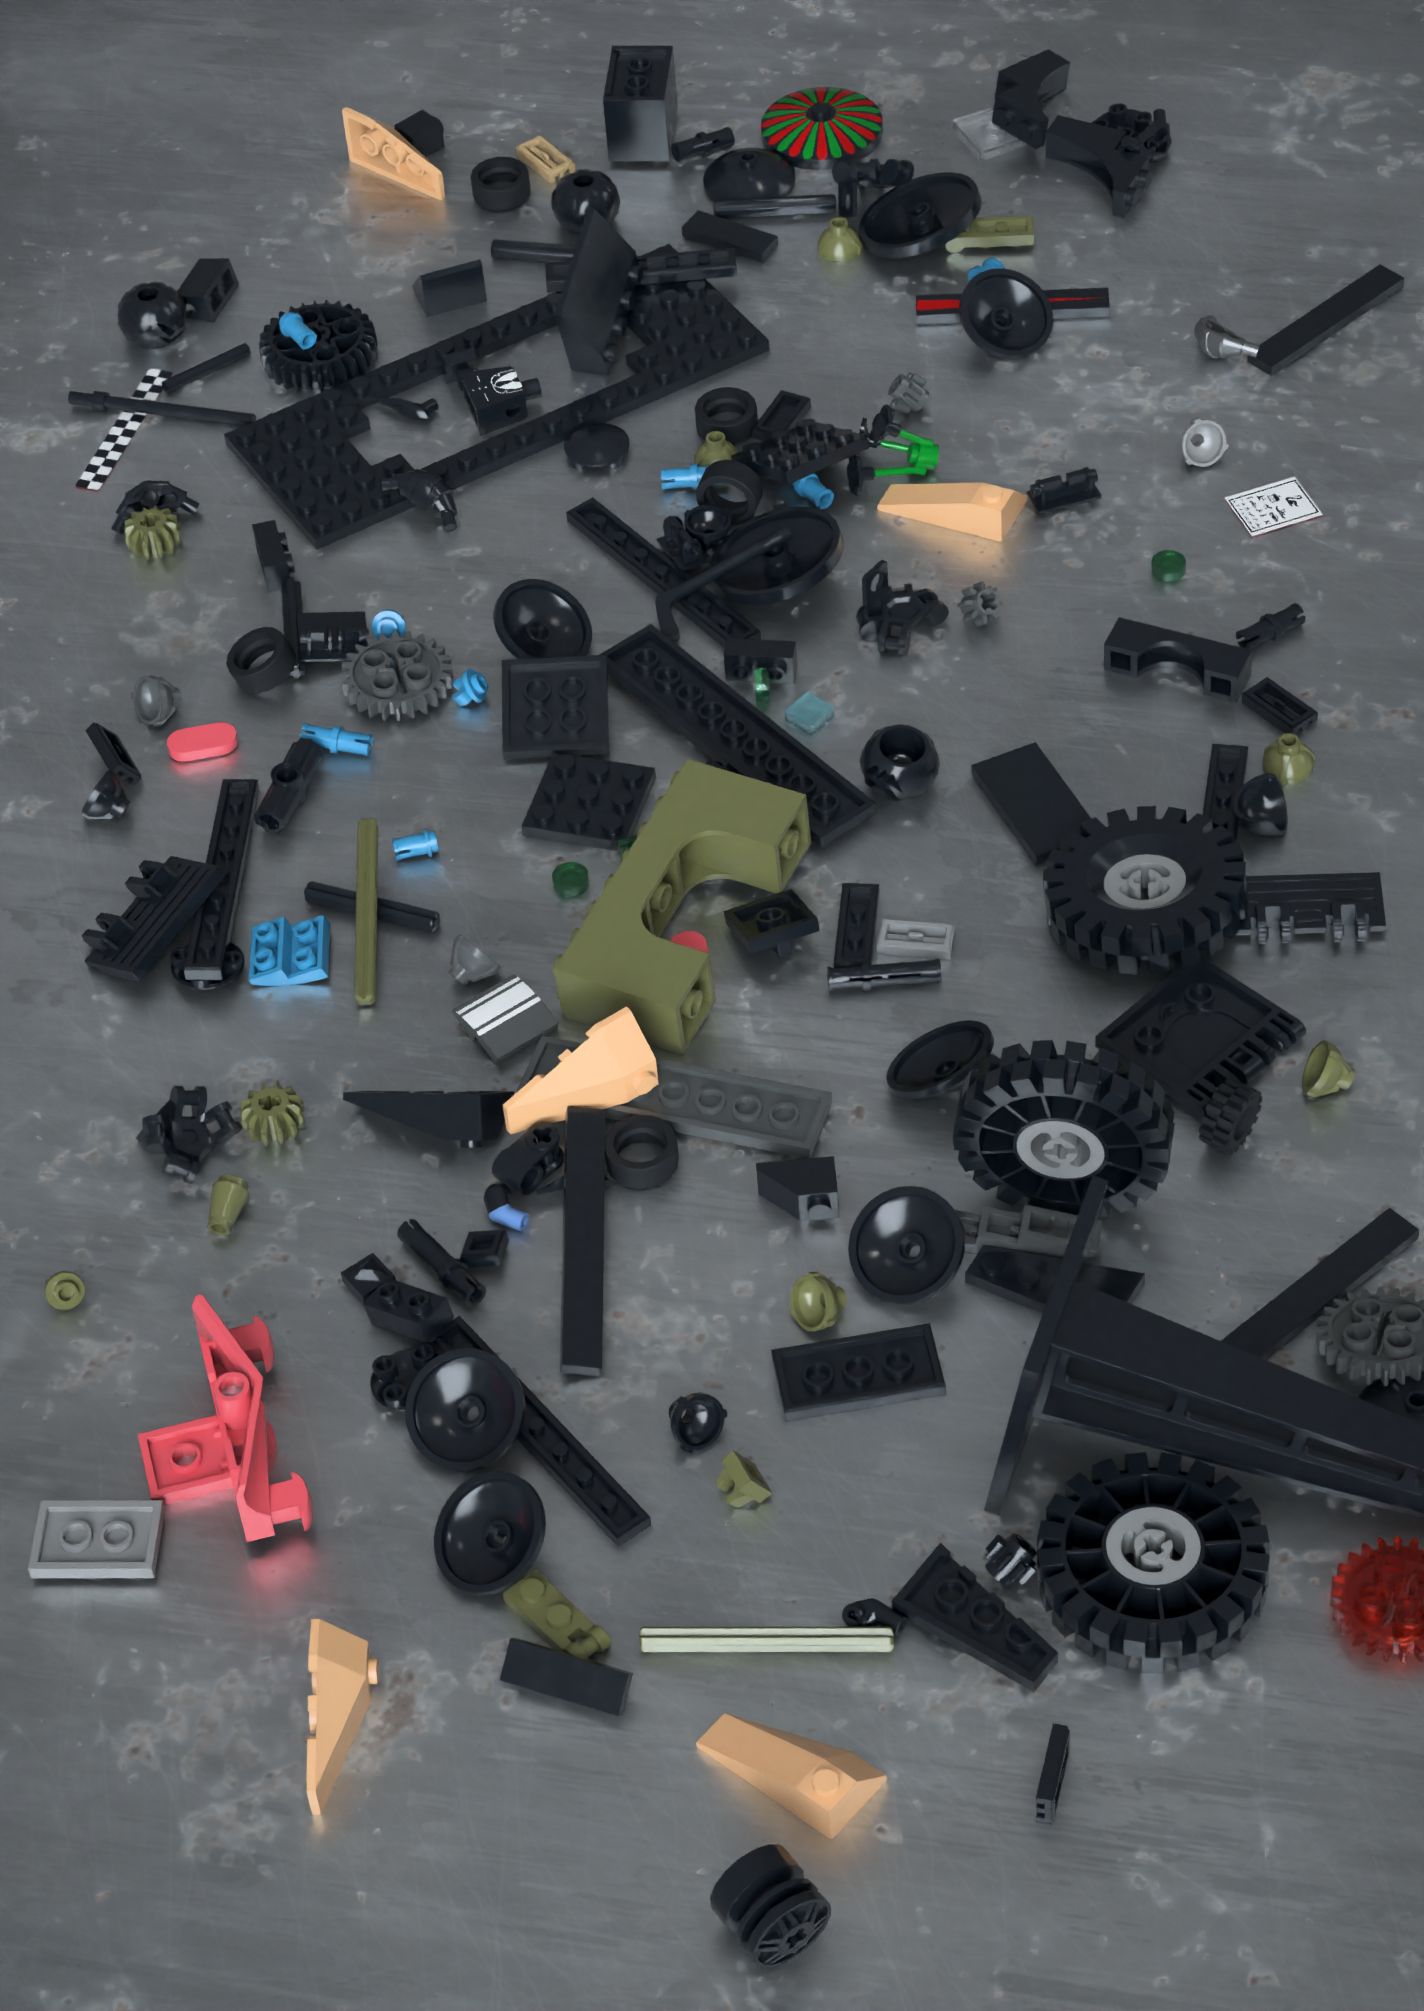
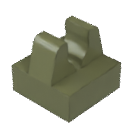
[715,1450,772,1508]

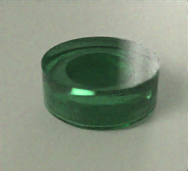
[1151,550,1186,582]
[754,669,770,704]
[552,862,589,897]

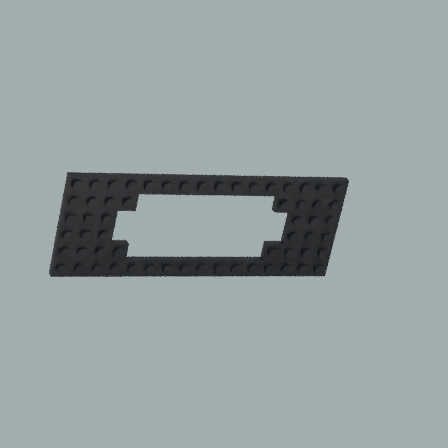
[224,244,770,550]

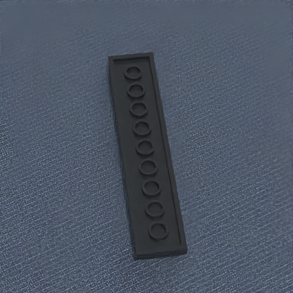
[599,624,877,848]

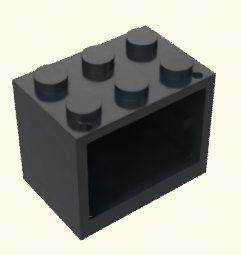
[603,46,678,163]

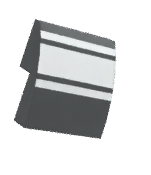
[452,974,559,1065]

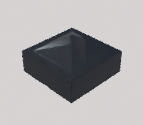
[460,1230,509,1268]
[341,1253,396,1303]

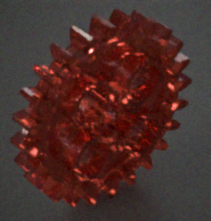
[1330,1536,1424,1664]

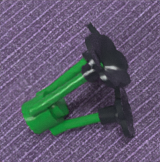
[847,404,939,496]

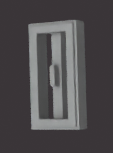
[876,919,956,961]

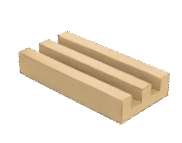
[515,135,576,184]

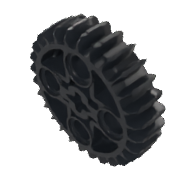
[259,299,378,394]

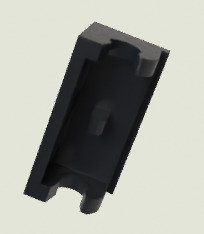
[177,258,239,322]

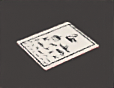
[1225,476,1323,537]

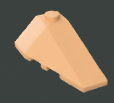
[342,107,446,201]
[877,482,1028,542]
[503,1006,659,1135]
[306,1619,380,1815]
[696,1713,887,1840]

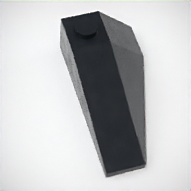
[343,1091,514,1148]

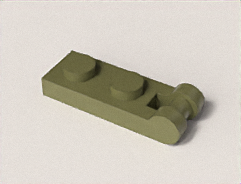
[945,216,1034,253]
[503,1569,612,1660]

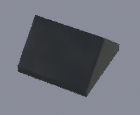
[412,259,487,317]

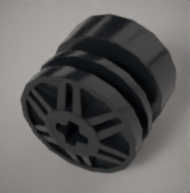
[710,1844,831,1968]

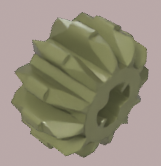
[124,505,181,560]
[240,1082,305,1147]

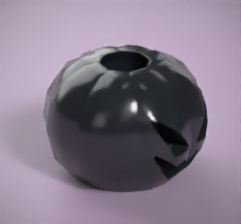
[551,169,620,235]
[118,282,187,349]
[859,724,940,801]

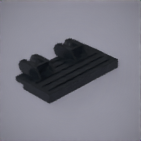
[81,856,225,982]
[1236,872,1386,944]

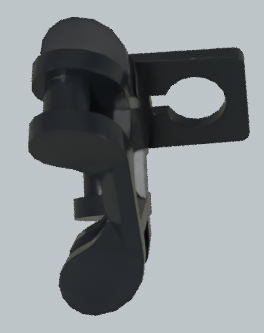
[832,159,914,218]
[856,560,949,656]
[136,1086,243,1184]

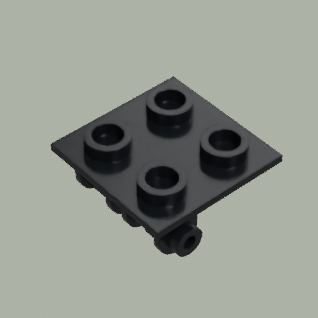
[296,611,370,662]

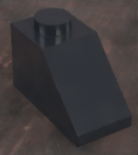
[756,1156,839,1221]

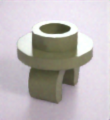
[45,1271,85,1310]

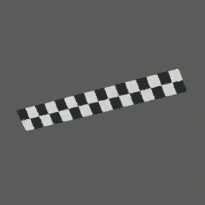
[75,369,172,490]

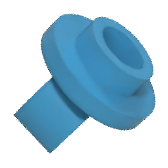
[371,609,406,641]
[452,669,488,706]

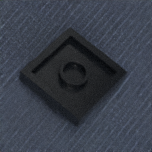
[724,889,820,959]

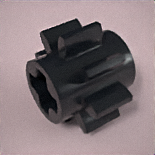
[985,1533,1037,1586]

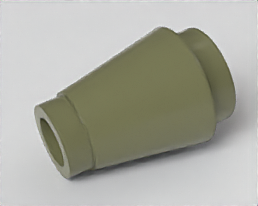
[207,1175,250,1235]

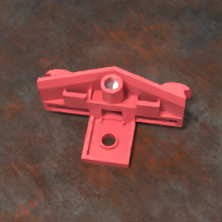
[138,1294,313,1542]

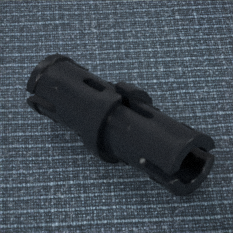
[671,127,735,162]
[1236,603,1306,650]

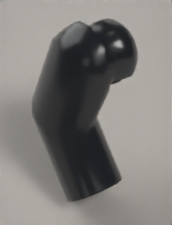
[842,1598,908,1636]

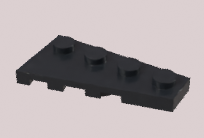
[965,1245,1145,1313]
[892,1543,1058,1692]

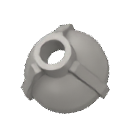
[1180,417,1229,467]

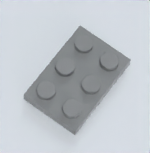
[28,1500,165,1578]

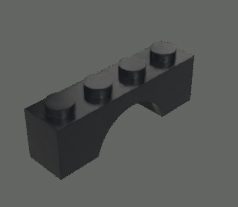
[1104,617,1252,703]

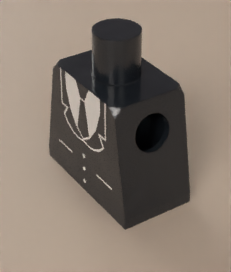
[461,366,542,435]

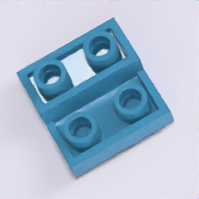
[249,915,330,986]

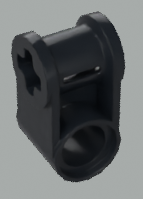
[492,1122,564,1196]

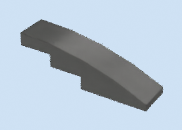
[955,1204,1102,1259]

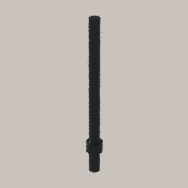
[68,391,256,426]

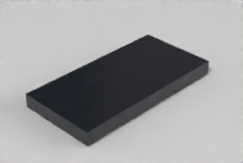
[971,742,1091,865]
[771,1323,946,1422]

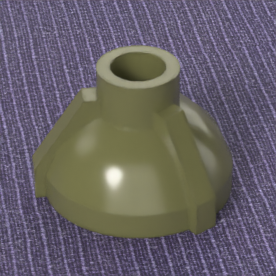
[818,217,863,262]
[694,431,739,467]
[1262,733,1315,786]
[1302,1040,1355,1097]
[789,1271,847,1332]

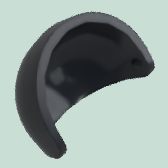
[1233,773,1288,836]

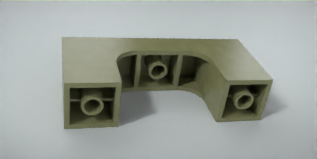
[553,759,811,1056]

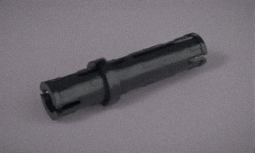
[827,959,942,991]
[397,1219,486,1307]

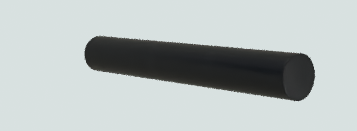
[162,343,251,393]

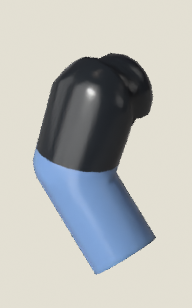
[483,1183,529,1232]

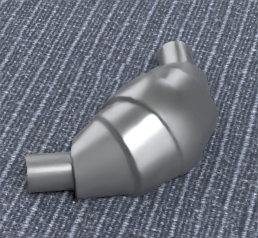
[1194,315,1260,359]

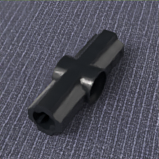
[254,737,323,834]

